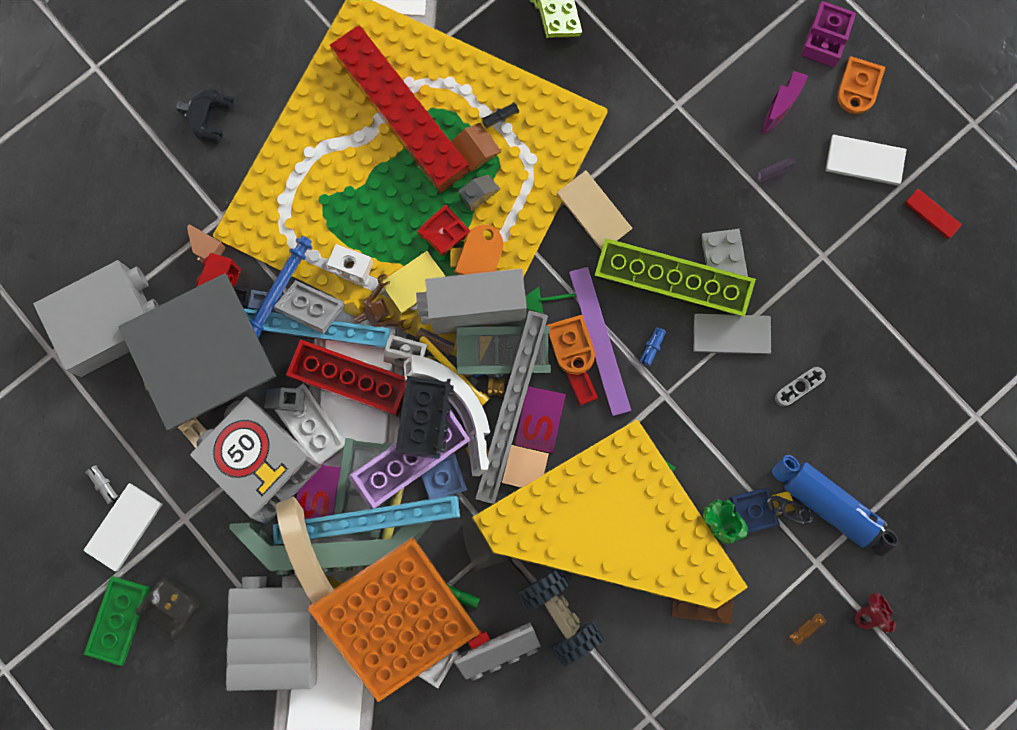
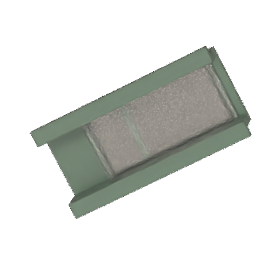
[456,326,551,374]
[334,438,392,538]

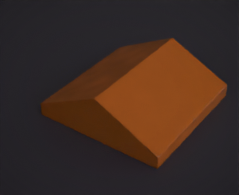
[451,123,501,172]

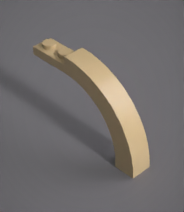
[276,496,334,604]

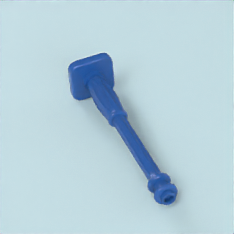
[249,236,312,338]

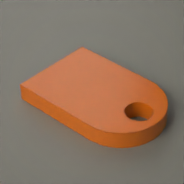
[837,56,885,114]
[454,224,503,275]
[546,315,595,375]

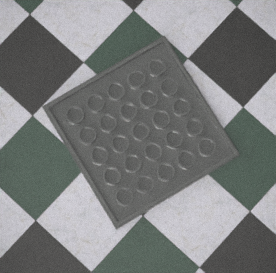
[118,273,277,431]

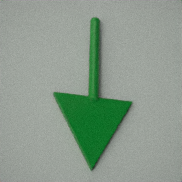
[525,287,576,314]

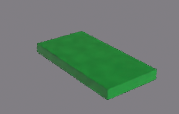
[84,576,150,666]

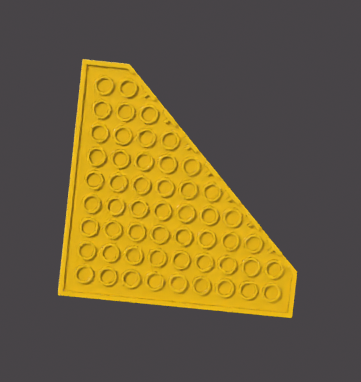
[472,419,748,609]

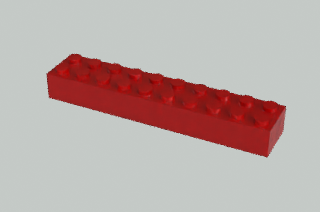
[329,24,469,194]

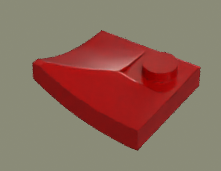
[417,205,470,256]

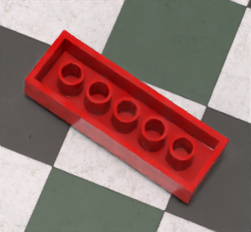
[286,339,406,417]

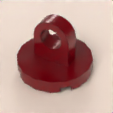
[855,592,896,634]

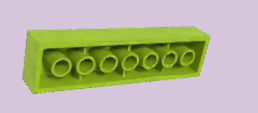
[595,238,756,316]

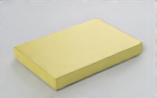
[382,251,446,314]

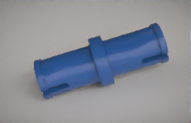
[639,327,666,366]

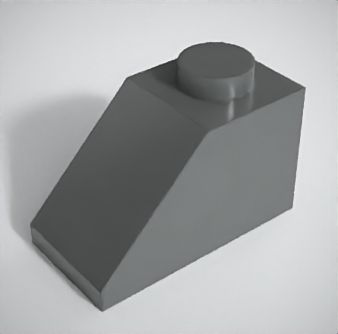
[458,175,500,212]

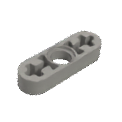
[775,367,826,407]

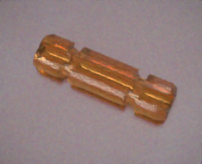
[791,613,826,645]

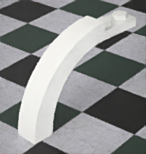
[403,355,490,476]

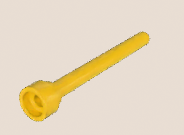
[419,336,490,406]

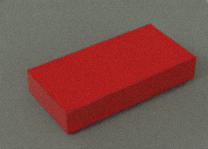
[565,363,598,406]

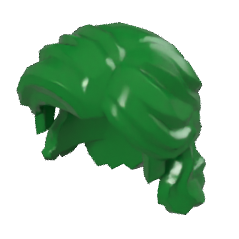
[703,499,748,544]

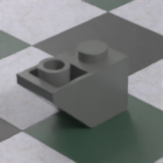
[264,388,305,412]

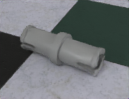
[85,465,119,504]

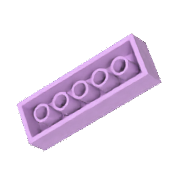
[348,412,470,509]

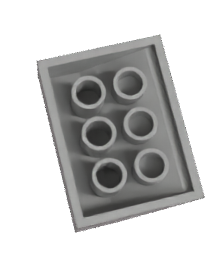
[454,622,540,681]

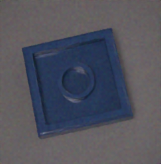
[730,487,780,534]

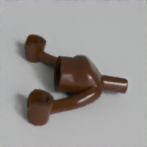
[353,274,411,331]

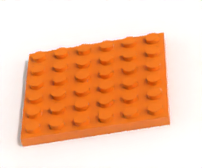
[308,537,480,702]

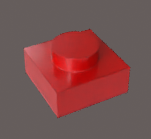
[468,630,490,649]

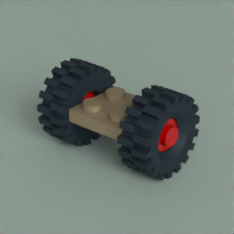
[517,569,605,667]

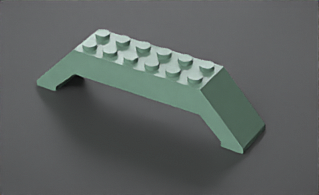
[230,521,434,575]

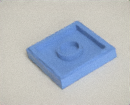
[421,453,467,500]

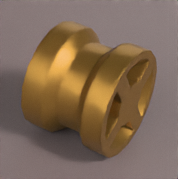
[488,377,505,397]

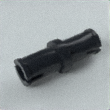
[481,102,519,129]

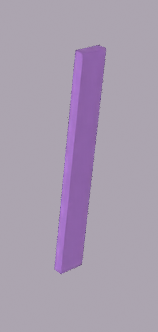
[569,267,631,417]

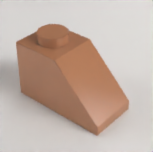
[187,224,226,264]

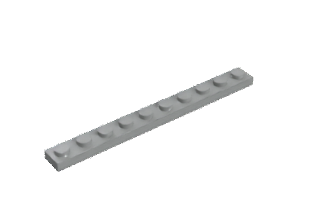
[475,310,548,504]

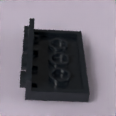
[396,376,454,459]

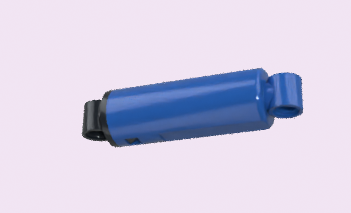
[772,455,899,556]

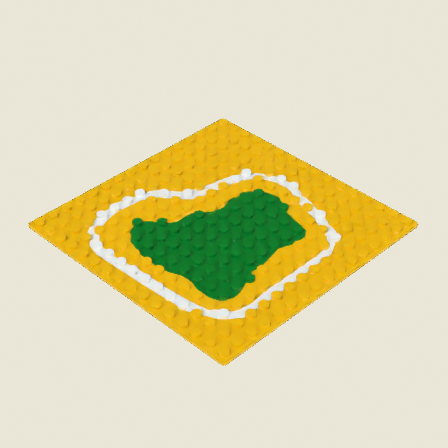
[213,0,608,362]

